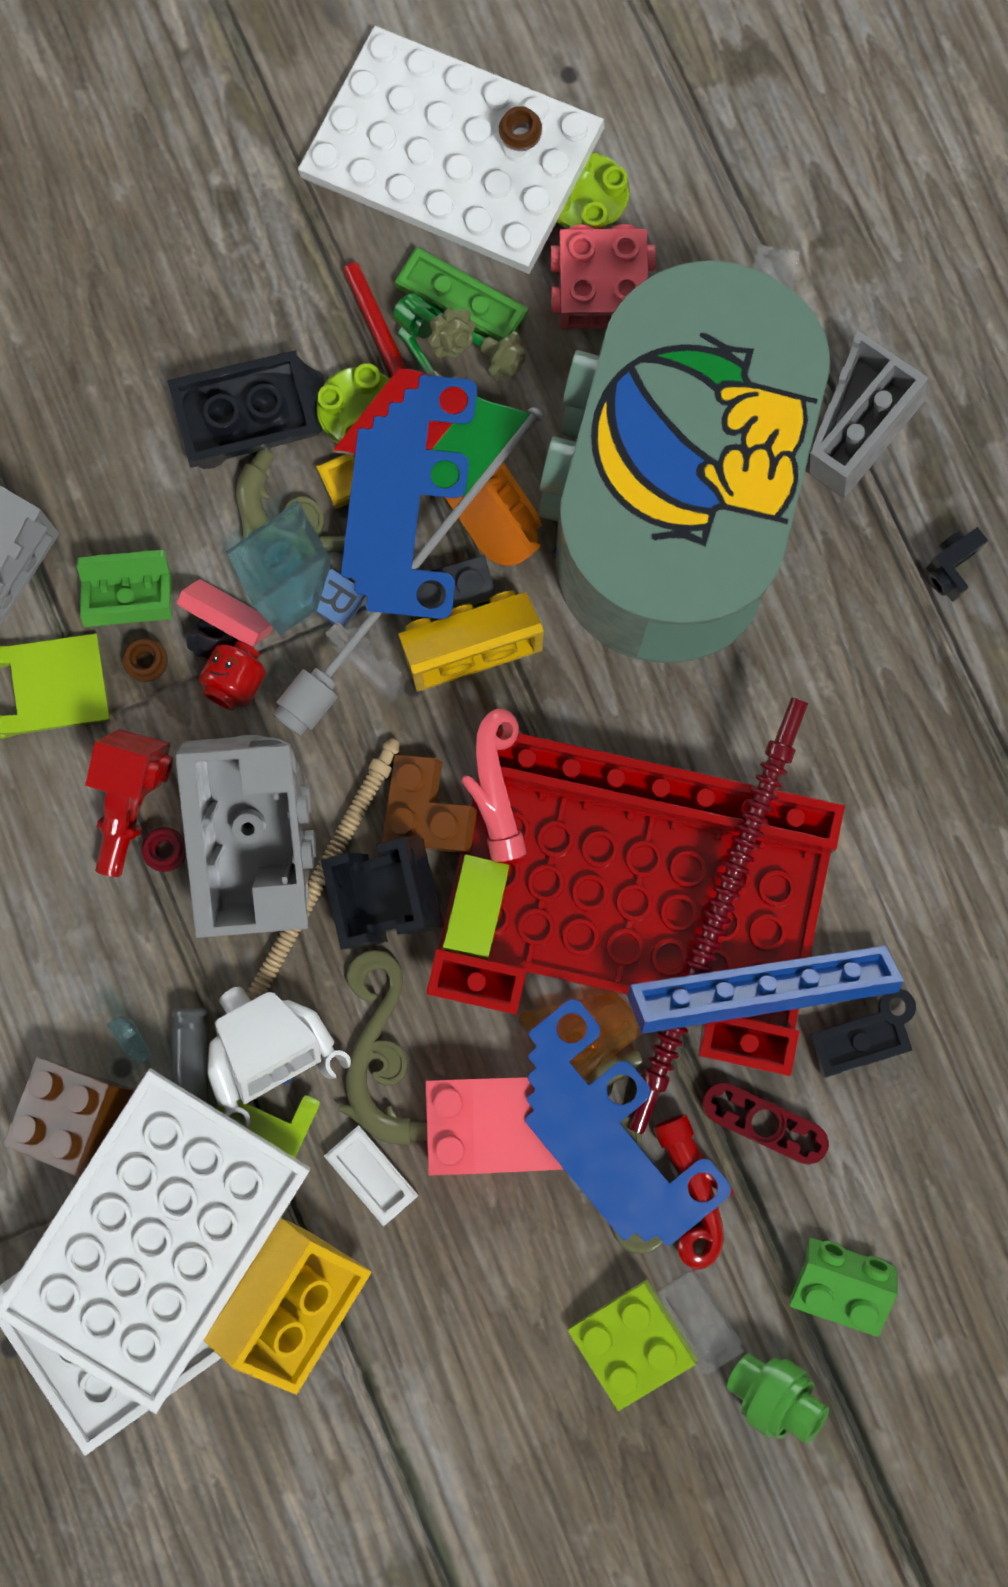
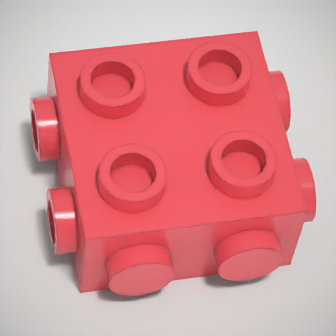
[551,224,656,329]

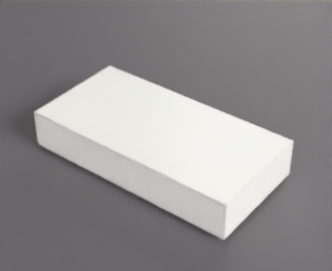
[324,1125,419,1227]

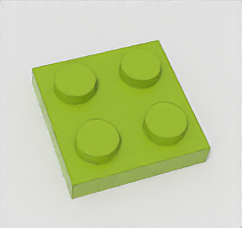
[567,1279,698,1411]

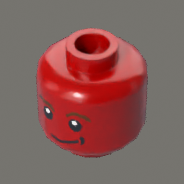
[199,641,266,711]

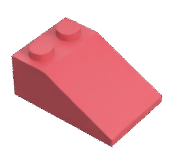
[426,1077,564,1175]

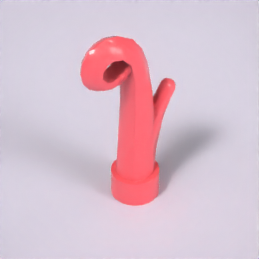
[462,709,527,862]

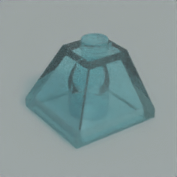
[226,501,332,635]

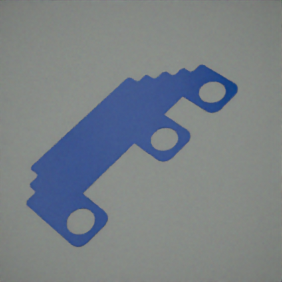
[341,375,477,619]
[525,1000,731,1246]

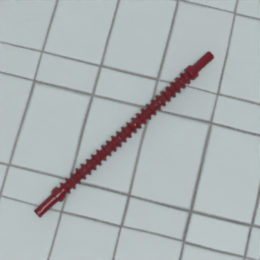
[627,697,809,1134]

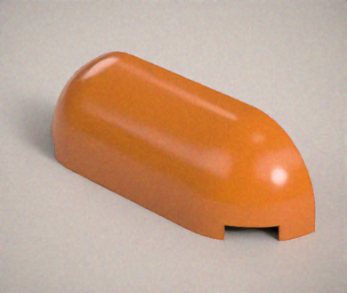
[445,462,542,566]

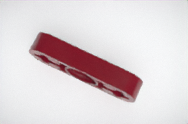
[701,1083,829,1164]

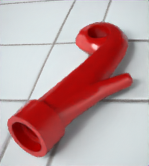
[653,1114,734,1270]

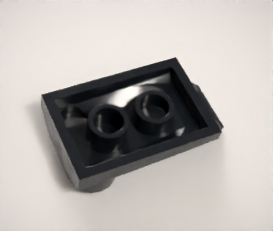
[167,350,325,469]

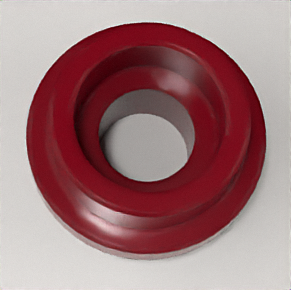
[141,827,187,872]

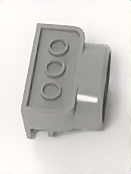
[175,735,317,938]

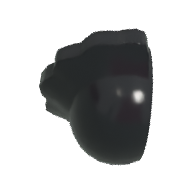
[185,619,241,659]

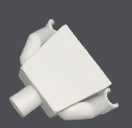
[207,987,351,1128]

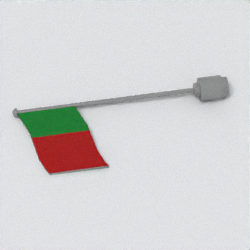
[272,368,543,737]

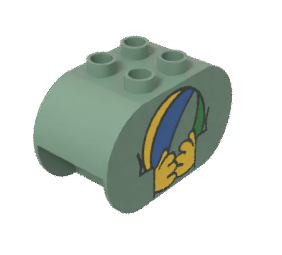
[538,261,830,663]

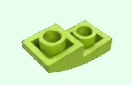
[442,854,509,960]

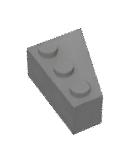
[810,330,929,499]
[0,486,60,626]

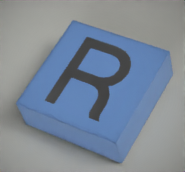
[306,568,367,631]

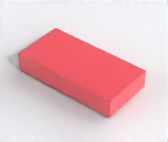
[176,579,276,647]

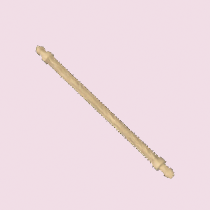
[246,738,399,1001]

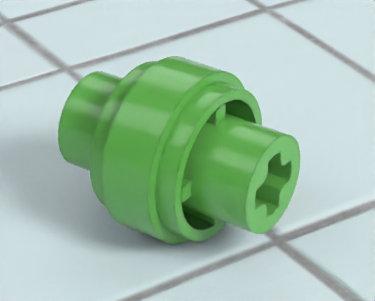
[727,1353,829,1444]

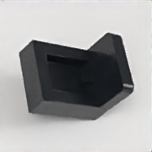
[926,527,988,602]

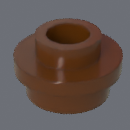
[499,106,542,151]
[122,638,168,682]

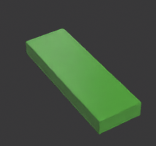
[395,246,528,342]

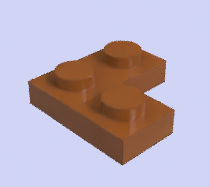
[382,755,477,854]

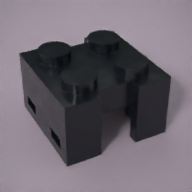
[321,837,444,950]

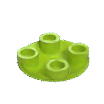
[557,153,629,229]
[317,364,390,444]

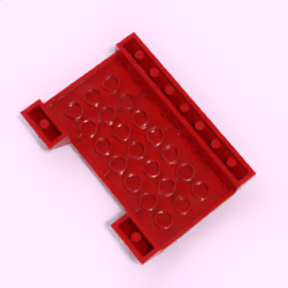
[426,729,845,1077]

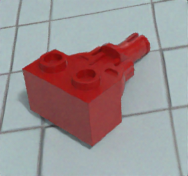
[85,729,173,877]

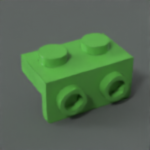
[76,550,173,627]
[790,1238,898,1337]

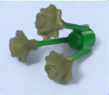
[393,293,527,388]

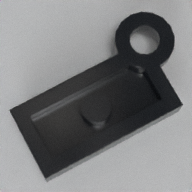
[410,555,496,622]
[809,989,916,1078]

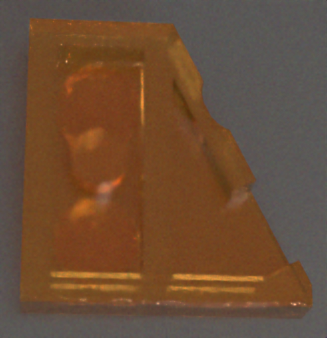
[518,992,642,1078]

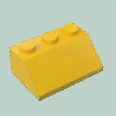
[398,590,544,692]
[203,1217,372,1395]

